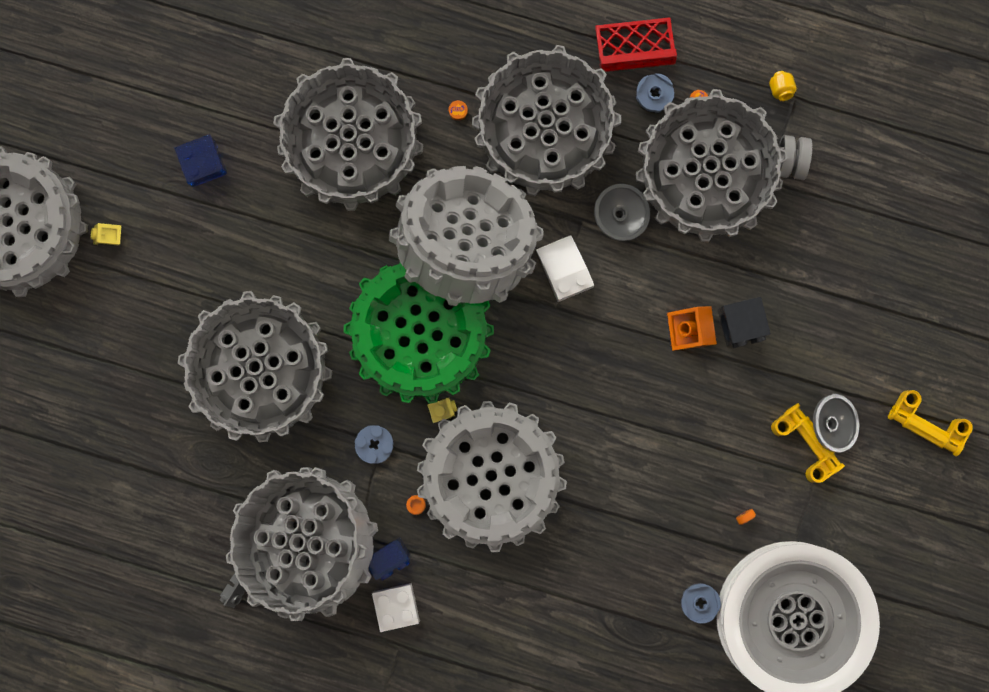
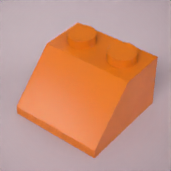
[667,306,717,351]

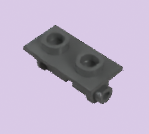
[220,573,246,608]

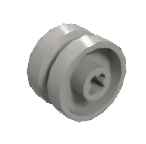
[779,135,812,180]

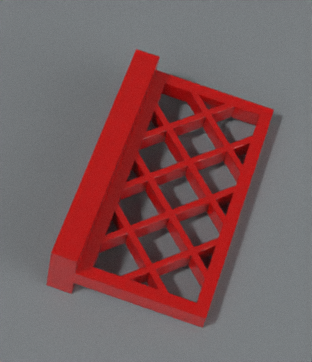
[595,18,677,72]

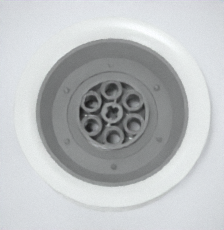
[716,541,880,692]

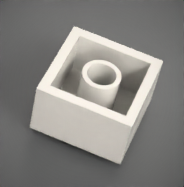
[372,583,420,632]

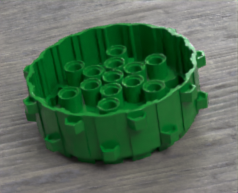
[344,262,494,404]

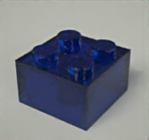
[174,134,227,187]
[368,537,412,581]

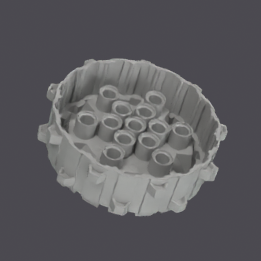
[472,45,621,196]
[273,58,423,211]
[635,89,788,242]
[0,146,88,297]
[389,166,543,306]
[178,291,332,442]
[417,401,567,552]
[226,467,378,621]

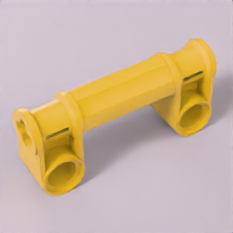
[888,390,973,456]
[771,403,845,483]

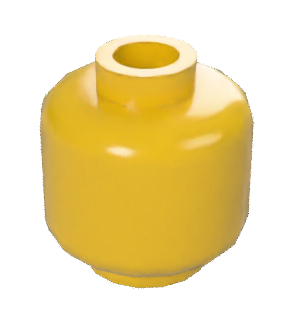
[769,71,797,101]

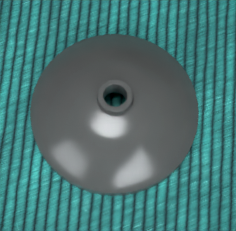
[594,184,650,241]
[813,394,859,452]

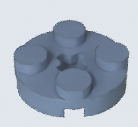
[636,74,674,113]
[355,426,393,463]
[681,583,721,623]

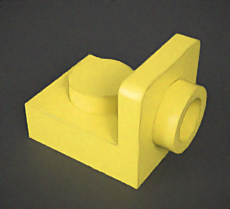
[91,223,121,245]
[428,398,457,423]

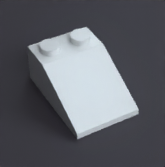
[536,235,594,302]

